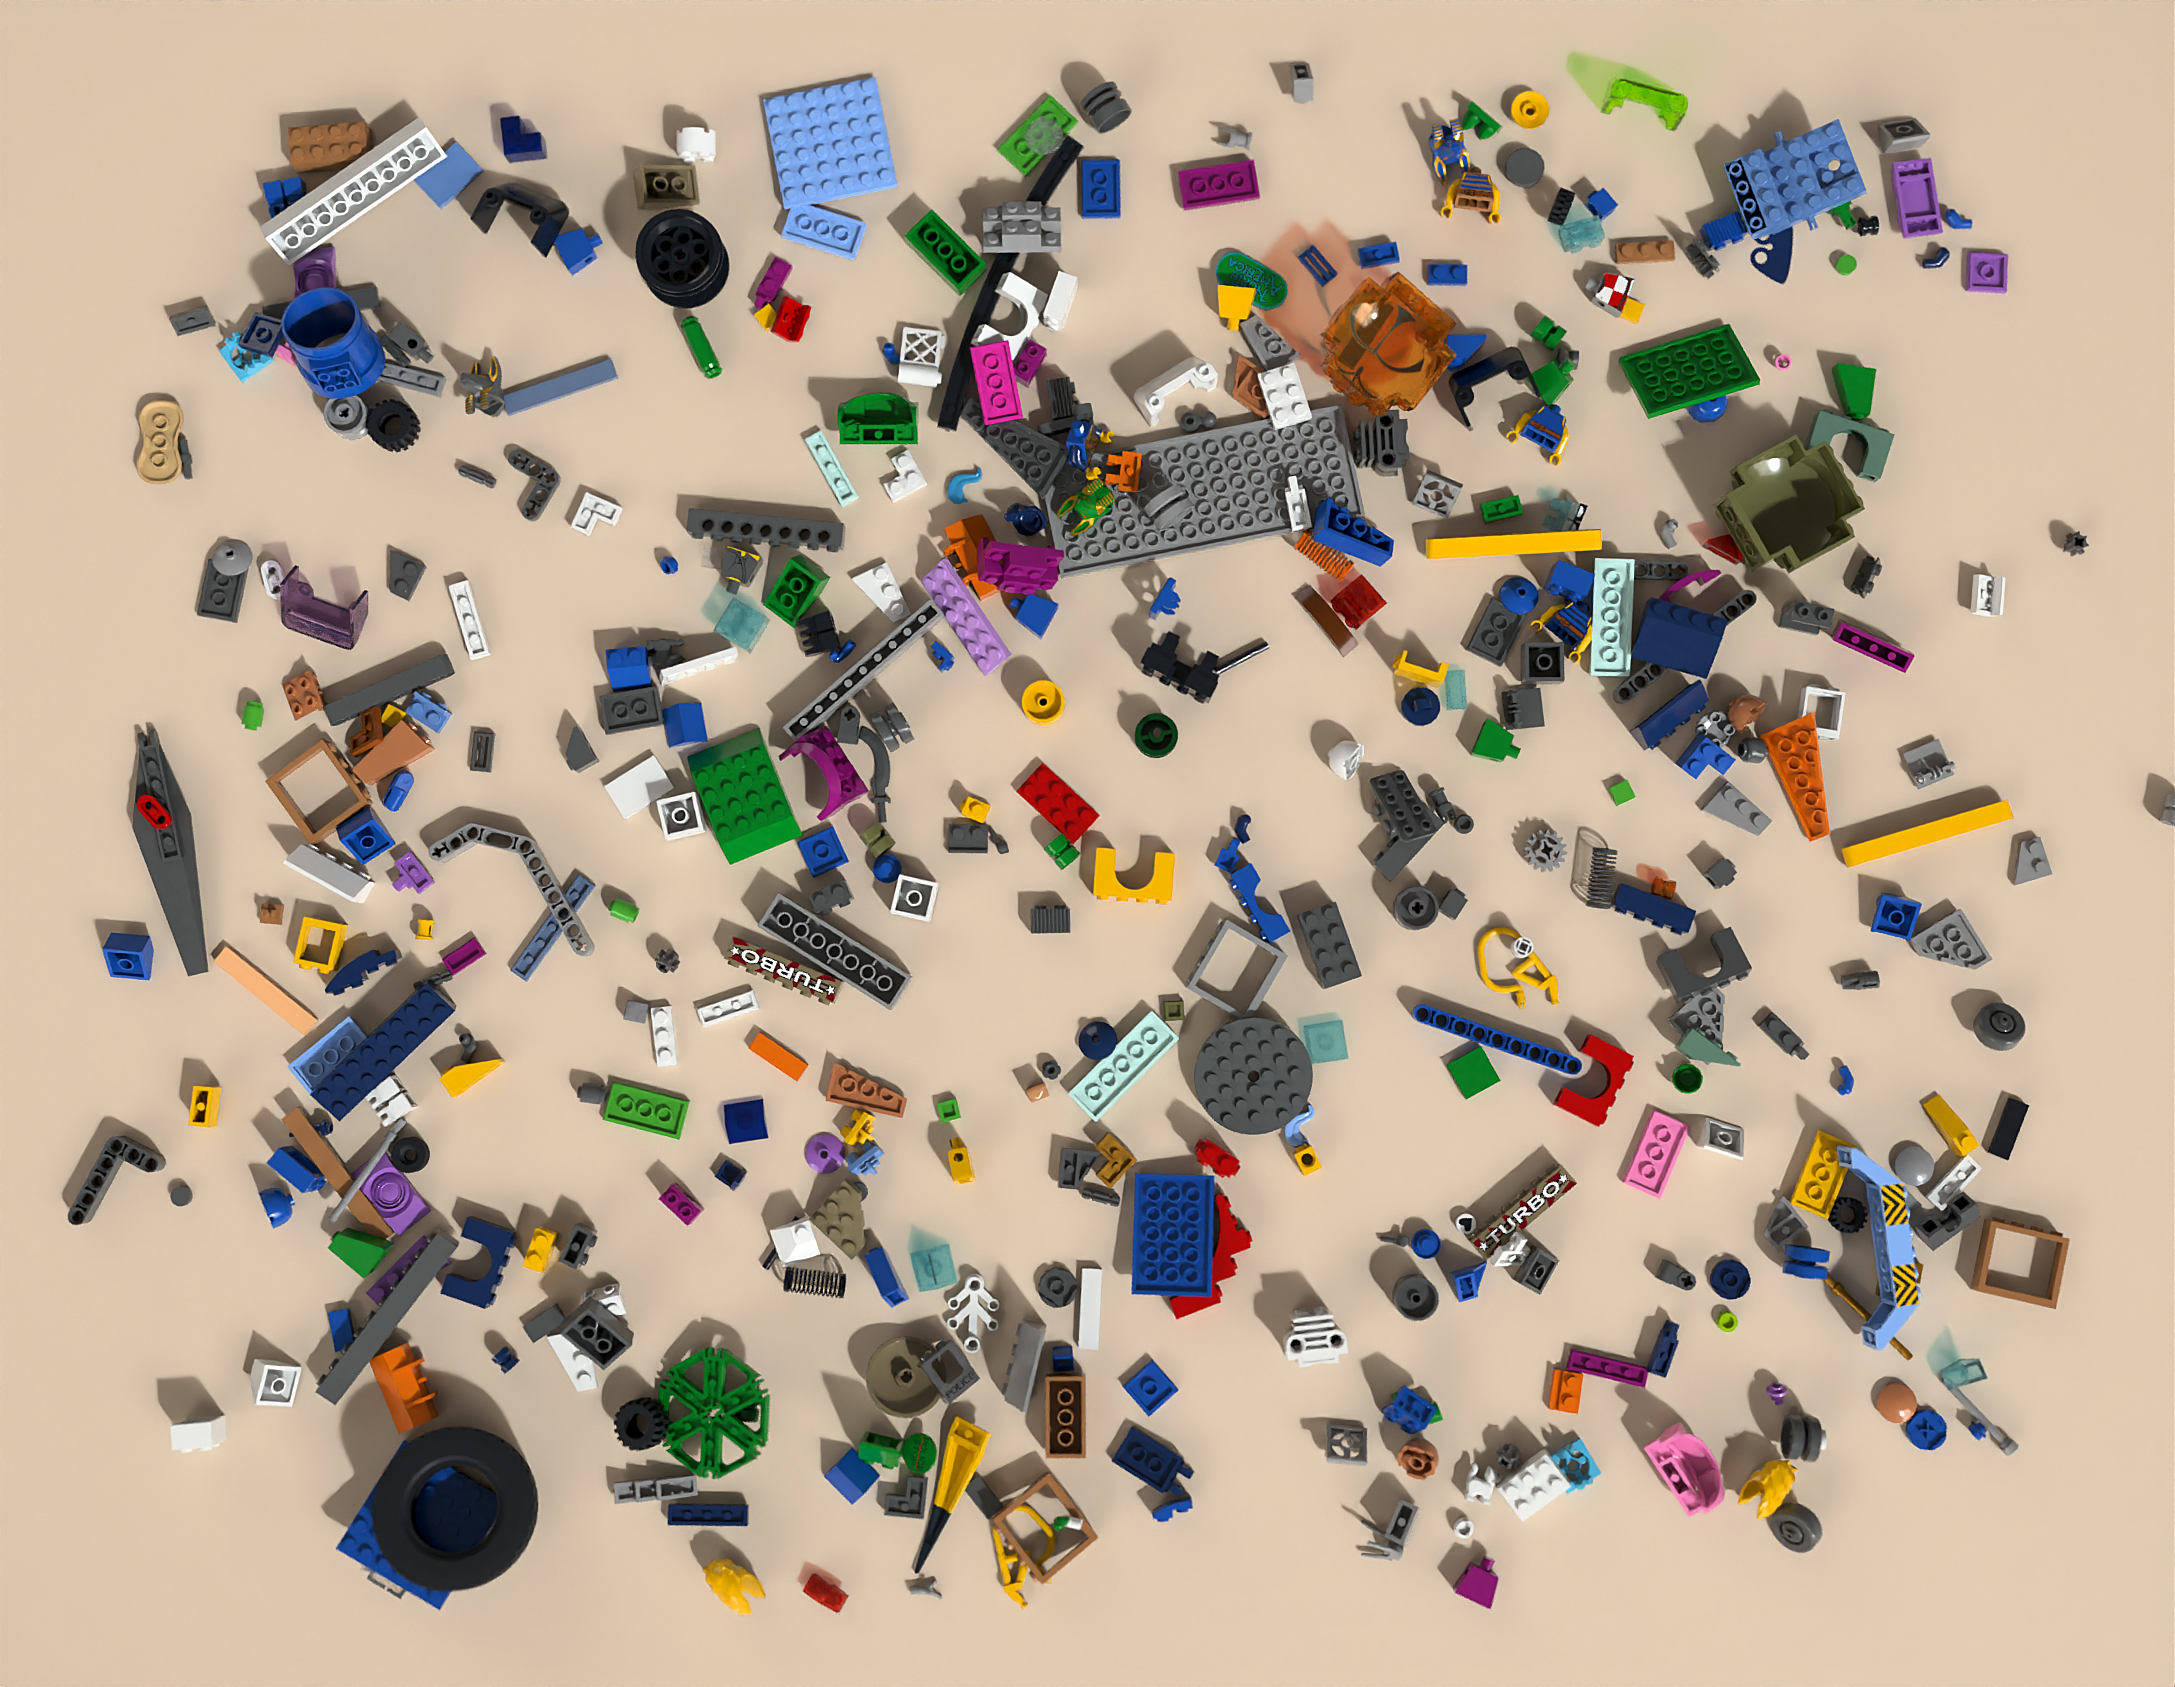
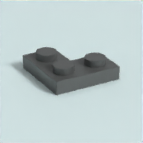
[884,1475,928,1519]

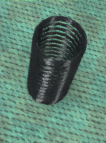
[783,1267,846,1299]

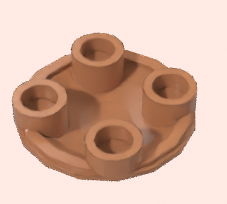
[1876,1383,1917,1423]

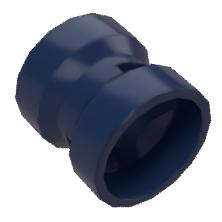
[491,1346,520,1374]

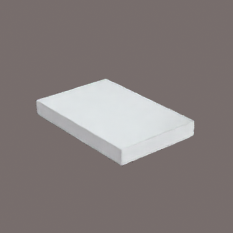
[604,755,675,820]

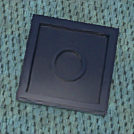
[238,312,284,358]

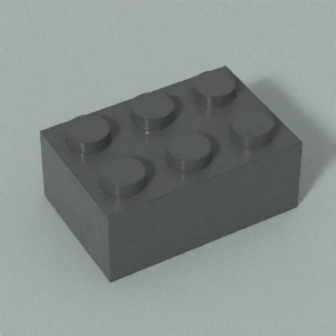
[560,1296,634,1370]

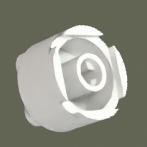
[677,127,716,163]

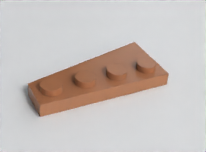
[825,1062,907,1118]

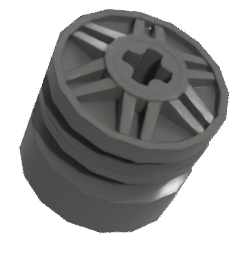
[1081,81,1132,134]

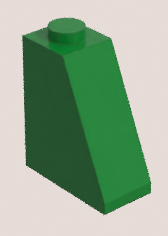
[1832,363,1876,420]
[328,1228,394,1278]

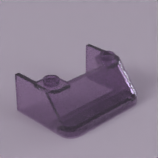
[280,565,368,650]

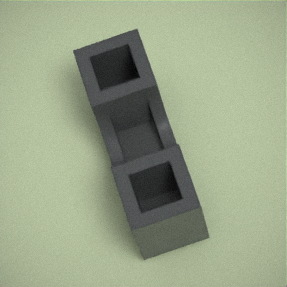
[1915,1191,1981,1251]

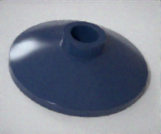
[1078,1021,1117,1060]

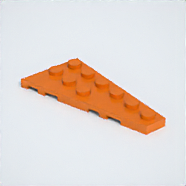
[1760,712,1830,842]

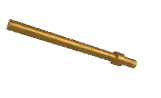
[1822,1273,1913,1360]

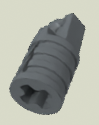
[1841,971,1880,990]

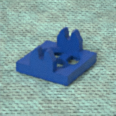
[1149,577,1181,620]

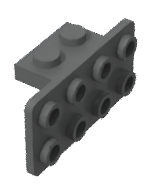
[1369,770,1437,843]

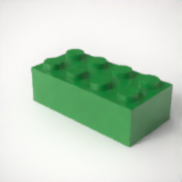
[904,209,987,297]

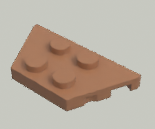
[1232,355,1270,420]

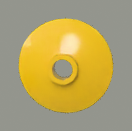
[1511,91,1550,129]

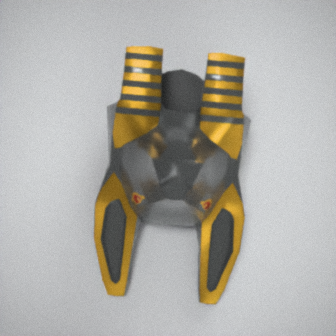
[460,356,505,417]

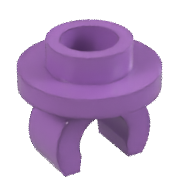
[1766,1383,1787,1405]

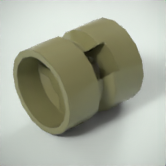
[859,821,896,858]

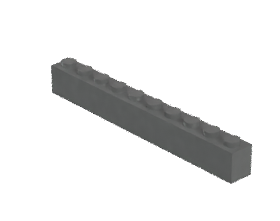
[316,1228,459,1405]

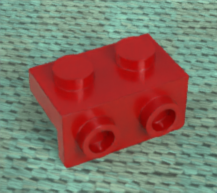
[770,296,812,342]

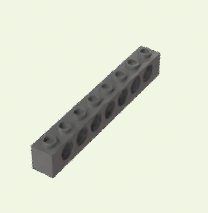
[686,508,846,552]

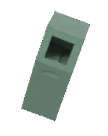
[1674,1028,1741,1066]

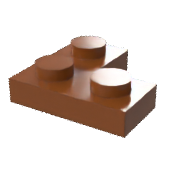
[349,705,383,757]

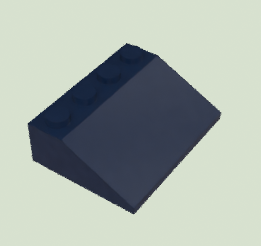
[1631,597,1728,679]

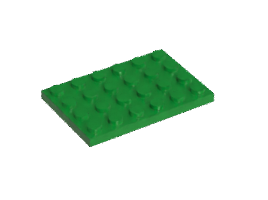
[1619,324,1760,419]

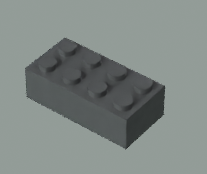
[1297,902,1362,989]

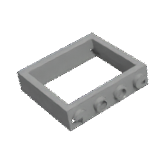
[1185,920,1288,1019]

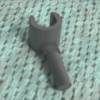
[989,829,1009,854]
[1380,1234,1409,1247]

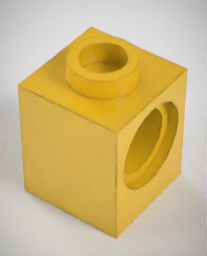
[1293,1144,1322,1176]

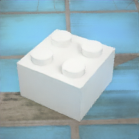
[656,792,707,841]
[890,874,939,922]
[170,1416,227,1453]

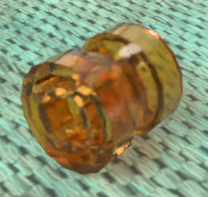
[1650,876,1676,900]

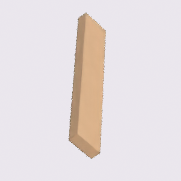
[214,946,318,1035]

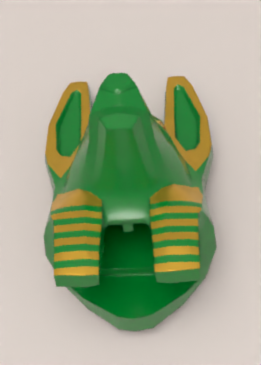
[1056,477,1116,536]

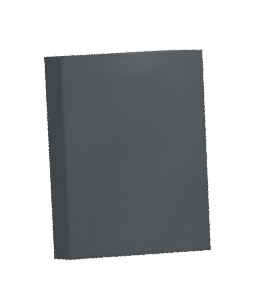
[1513,1245,1559,1295]

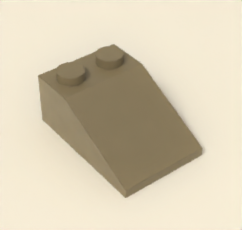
[633,164,700,210]

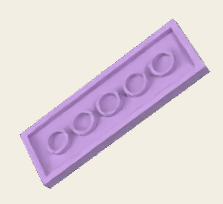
[920,558,1012,676]

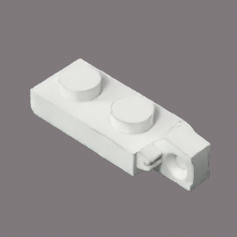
[1285,476,1312,532]

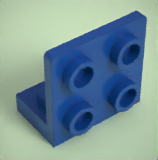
[1381,1386,1437,1434]

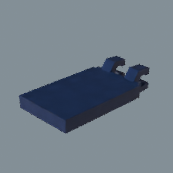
[1112,1426,1194,1497]

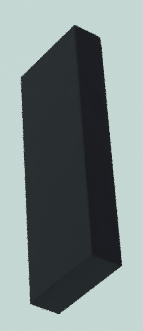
[1987,1098,2029,1160]

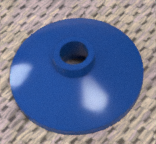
[1500,577,1538,614]

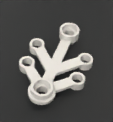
[947,1274,1000,1353]

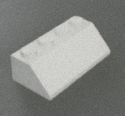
[283,843,375,903]

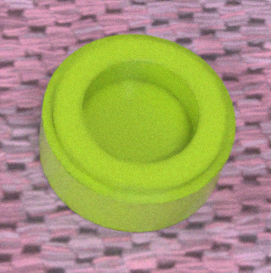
[1716,1311,1738,1332]

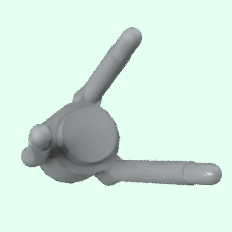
[1361,1520,1403,1561]

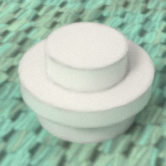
[1453,1518,1474,1538]

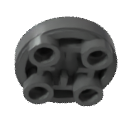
[1505,148,1545,189]

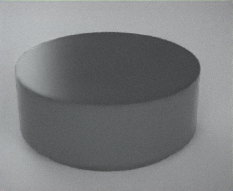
[170,1186,193,1206]

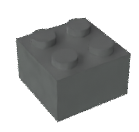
[1521,642,1565,684]

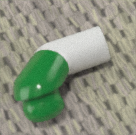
[1053,1516,1083,1531]

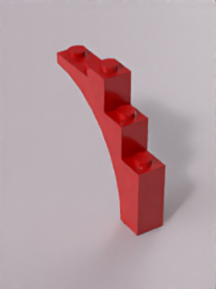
[1169,1193,1253,1319]

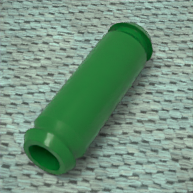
[681,316,722,379]

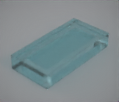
[1445,670,1467,710]

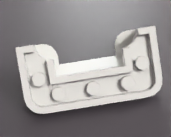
[1134,357,1218,427]

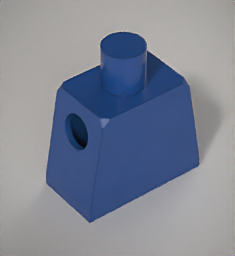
[555,229,603,276]
[1009,595,1059,639]

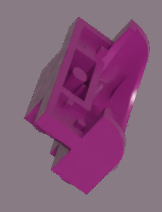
[977,537,1064,595]

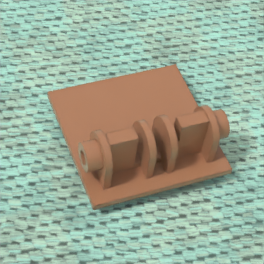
[282,670,327,721]

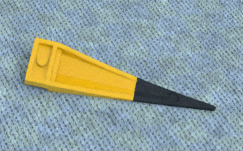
[915,1416,991,1574]

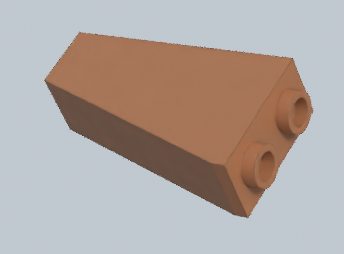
[352,720,434,786]

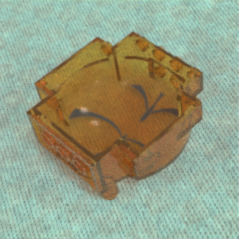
[1320,272,1457,417]

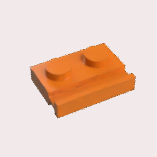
[1548,1368,1583,1414]

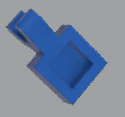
[1214,838,1241,874]

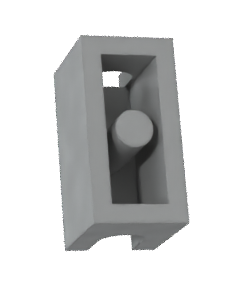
[1384,1499,1421,1547]

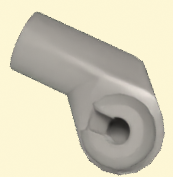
[1661,519,1678,549]

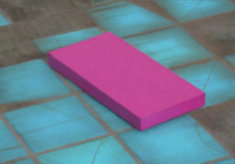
[970,340,1023,425]

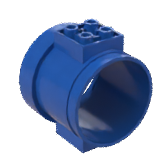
[281,287,385,399]

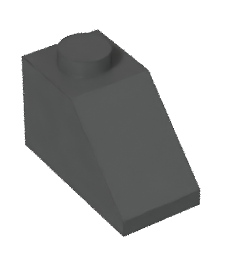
[566,726,599,773]

